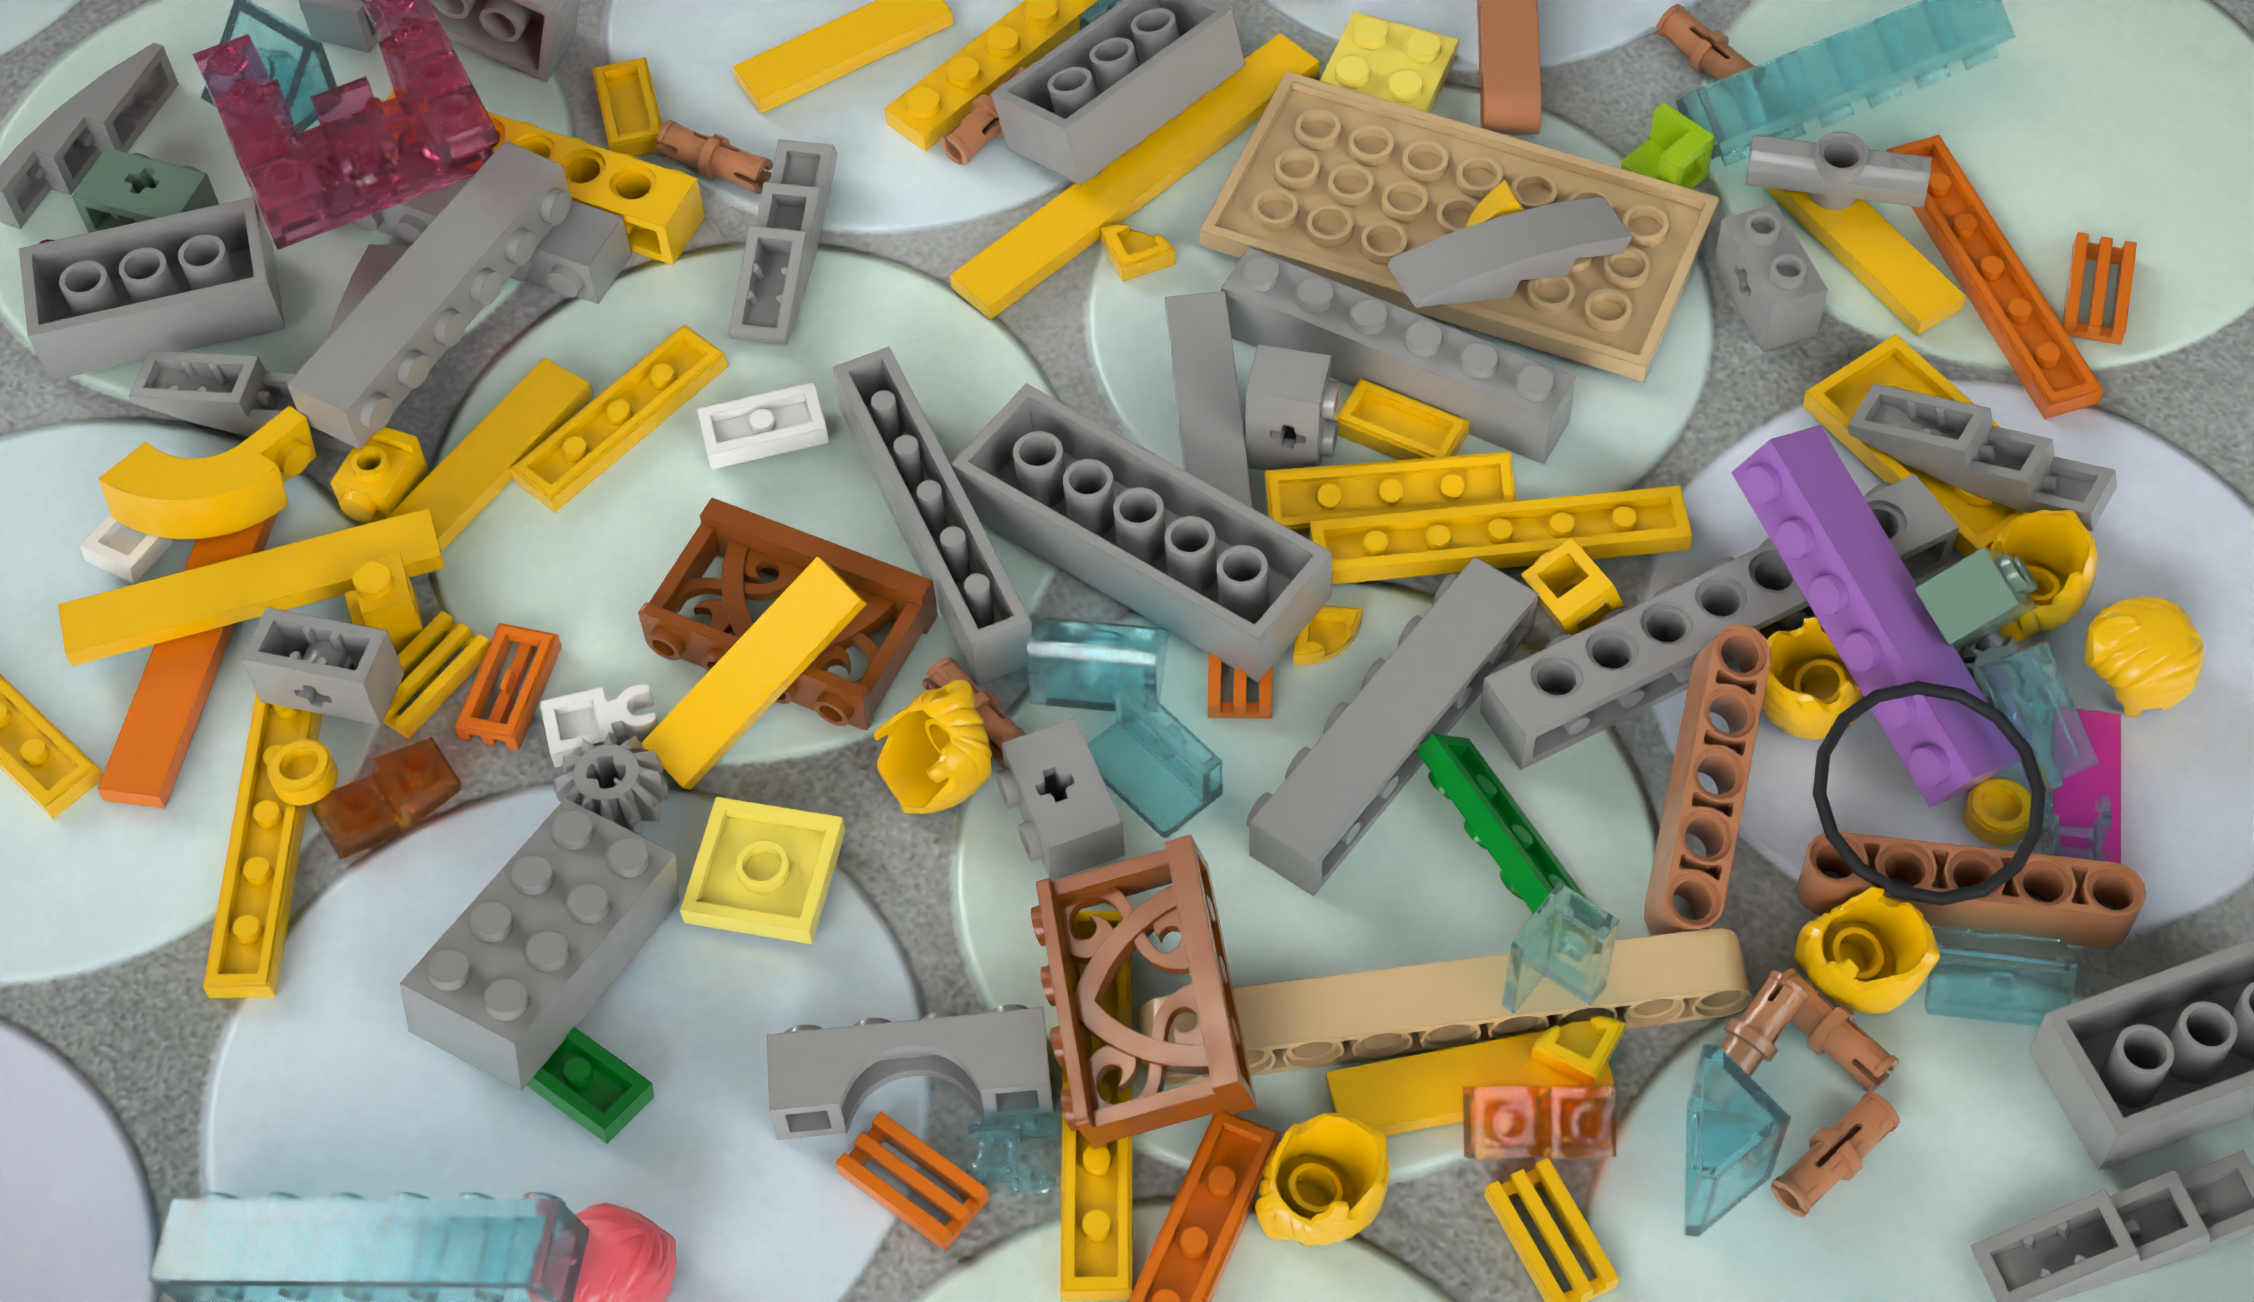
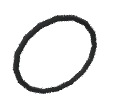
[1812,681,2046,906]

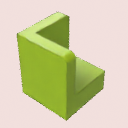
[1621,103,1715,189]

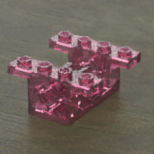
[193,0,499,250]

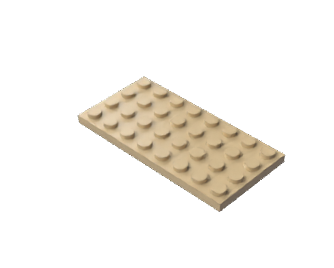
[1199,71,1720,382]

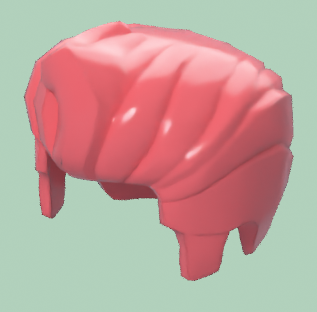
[528,1202,677,1302]

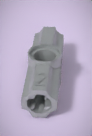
[1745,131,1932,210]

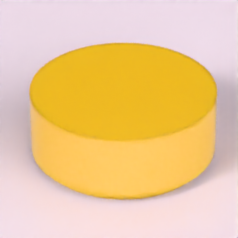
[267,739,338,805]
[1963,777,2031,846]

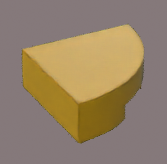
[1466,180,1524,227]
[1100,224,1176,282]
[1293,605,1363,665]
[1531,1016,1626,1089]

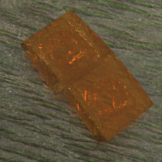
[312,737,461,860]
[1463,1085,1616,1159]

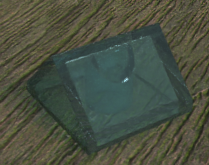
[201,0,342,146]
[1026,617,1169,716]
[1684,1044,1791,1237]

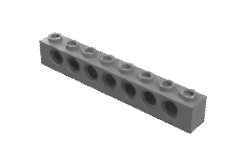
[1480,474,1960,770]

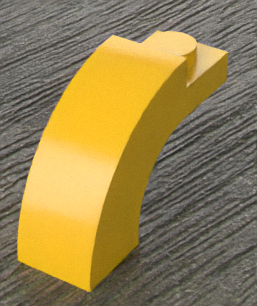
[98,405,317,539]

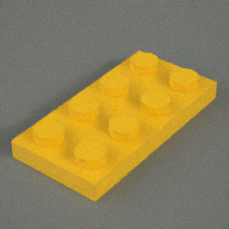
[1802,334,2025,557]

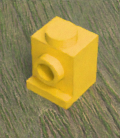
[330,427,430,523]
[1521,537,1625,635]
[345,551,424,652]

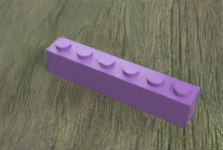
[1731,425,2021,808]

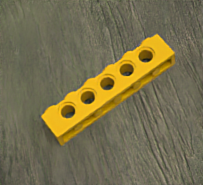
[363,83,705,265]

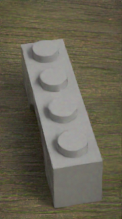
[767,1004,1054,1140]

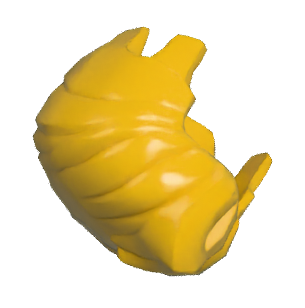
[1991,509,2098,641]
[2083,596,2204,717]
[1762,617,1864,740]
[874,680,992,814]
[1794,887,1940,1015]
[1255,1113,1390,1247]

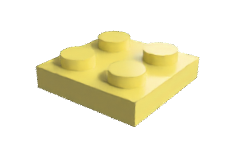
[1320,12,1459,113]
[680,797,846,945]

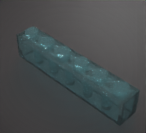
[1675,0,2016,167]
[148,1192,589,1302]

